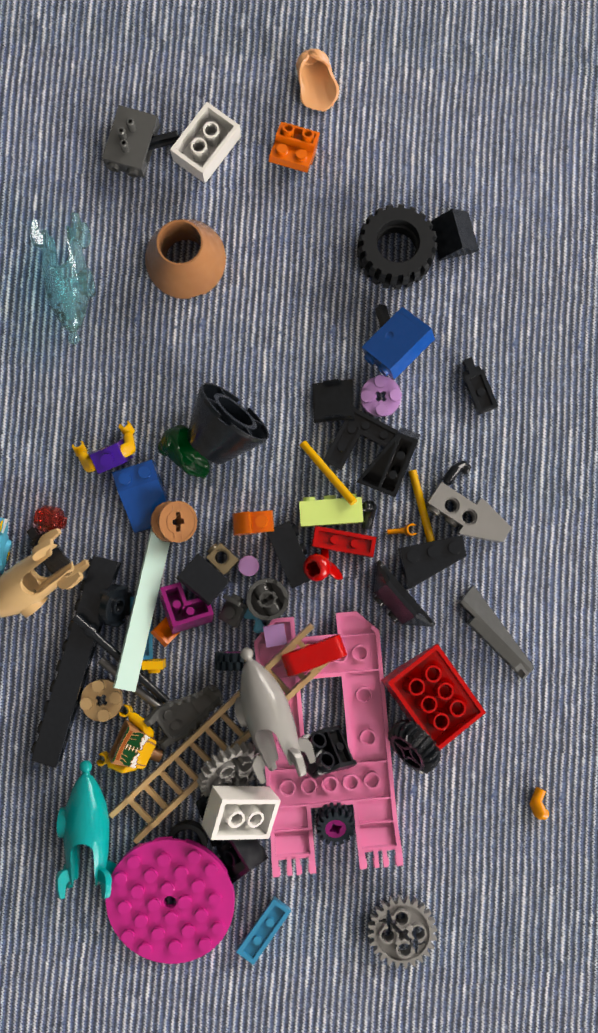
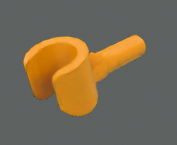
[387,523,417,536]

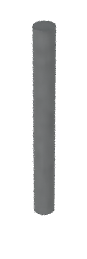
[98,657,161,709]

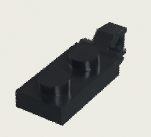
[462,357,498,415]
[26,527,70,574]

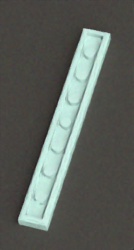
[113,527,170,692]

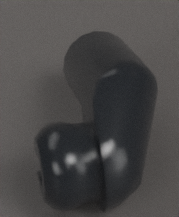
[442,461,471,485]
[362,501,377,530]

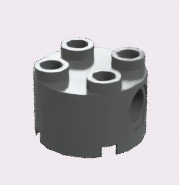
[246,578,289,621]

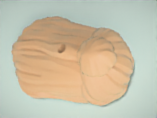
[296,48,339,112]

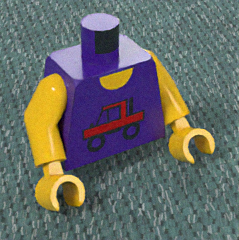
[72,421,136,474]

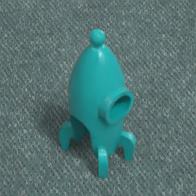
[55,760,116,899]

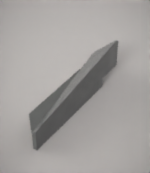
[457,586,534,680]

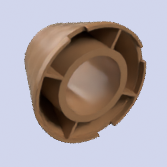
[145,219,226,299]

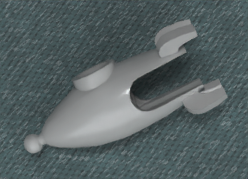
[234,648,315,784]

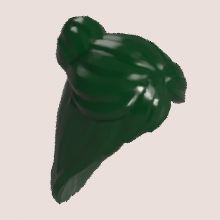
[157,424,210,478]

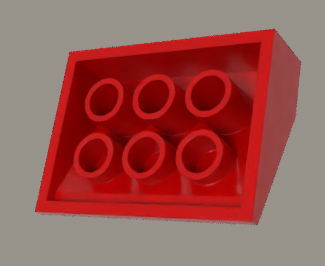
[381,644,486,750]

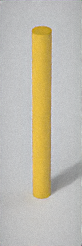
[300,441,357,506]
[408,469,435,542]

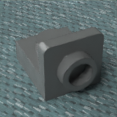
[218,593,248,628]

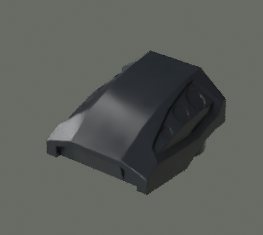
[300,725,357,779]

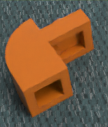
[232,510,274,536]

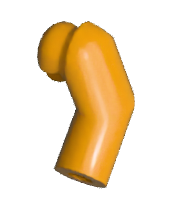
[529,786,549,820]

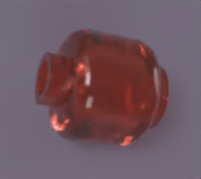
[34,505,67,533]

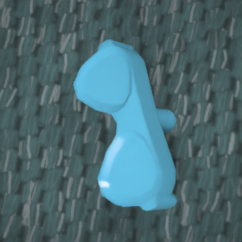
[244,608,265,633]

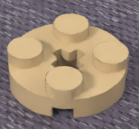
[80,679,124,722]

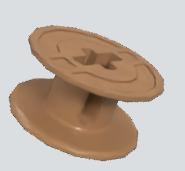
[150,501,198,543]

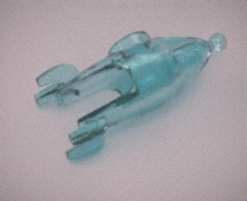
[30,212,96,344]

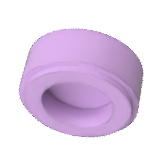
[238,556,259,576]

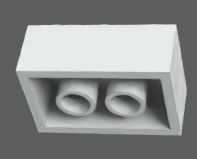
[170,102,241,183]
[201,786,281,840]

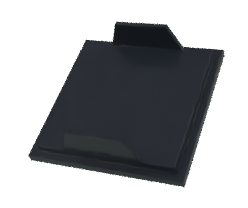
[312,379,355,423]

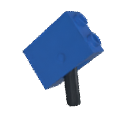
[362,304,435,380]

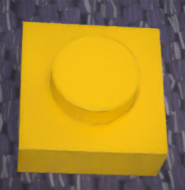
[142,658,166,673]

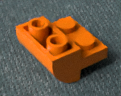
[269,121,320,173]

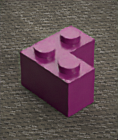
[159,582,214,634]

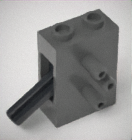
[102,105,179,178]

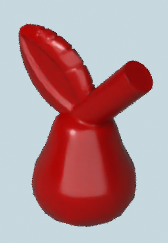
[303,549,343,581]

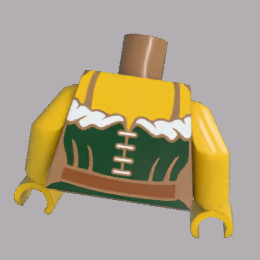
[96,705,163,774]

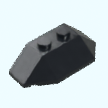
[373,560,435,627]

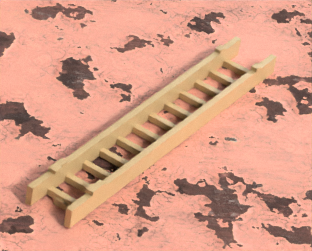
[109,623,328,844]

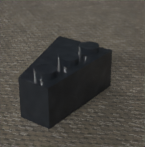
[356,427,421,497]
[398,535,467,589]

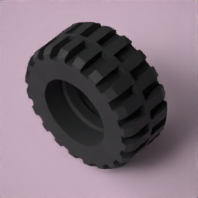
[357,204,437,290]

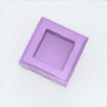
[263,623,287,648]

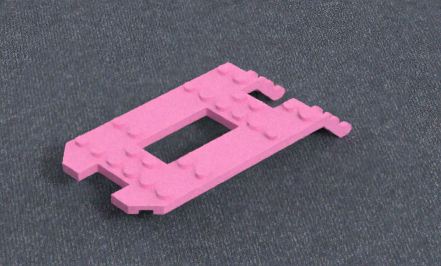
[254,611,403,877]

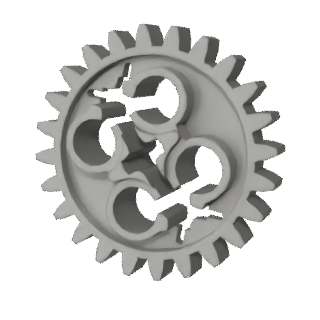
[197,742,259,797]
[367,894,437,969]

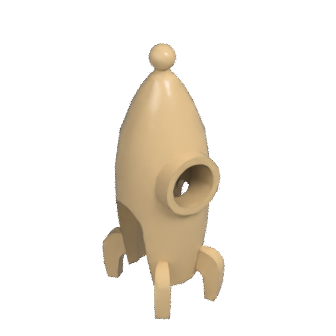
[0,528,90,618]

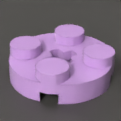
[360,375,402,417]

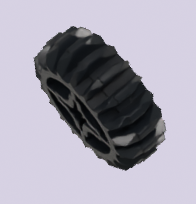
[388,719,441,774]

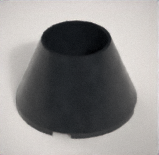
[187,383,269,464]

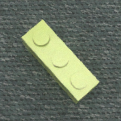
[299,494,364,528]

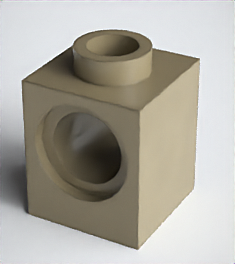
[206,543,240,575]

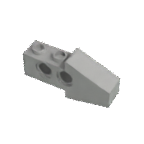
[426,482,512,543]

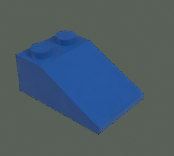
[112,459,174,533]

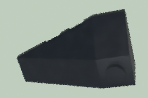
[196,795,268,884]

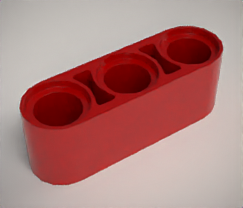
[281,634,347,677]

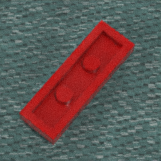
[311,526,377,558]

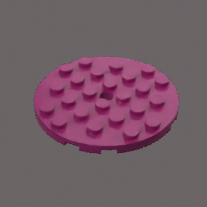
[106,836,235,964]

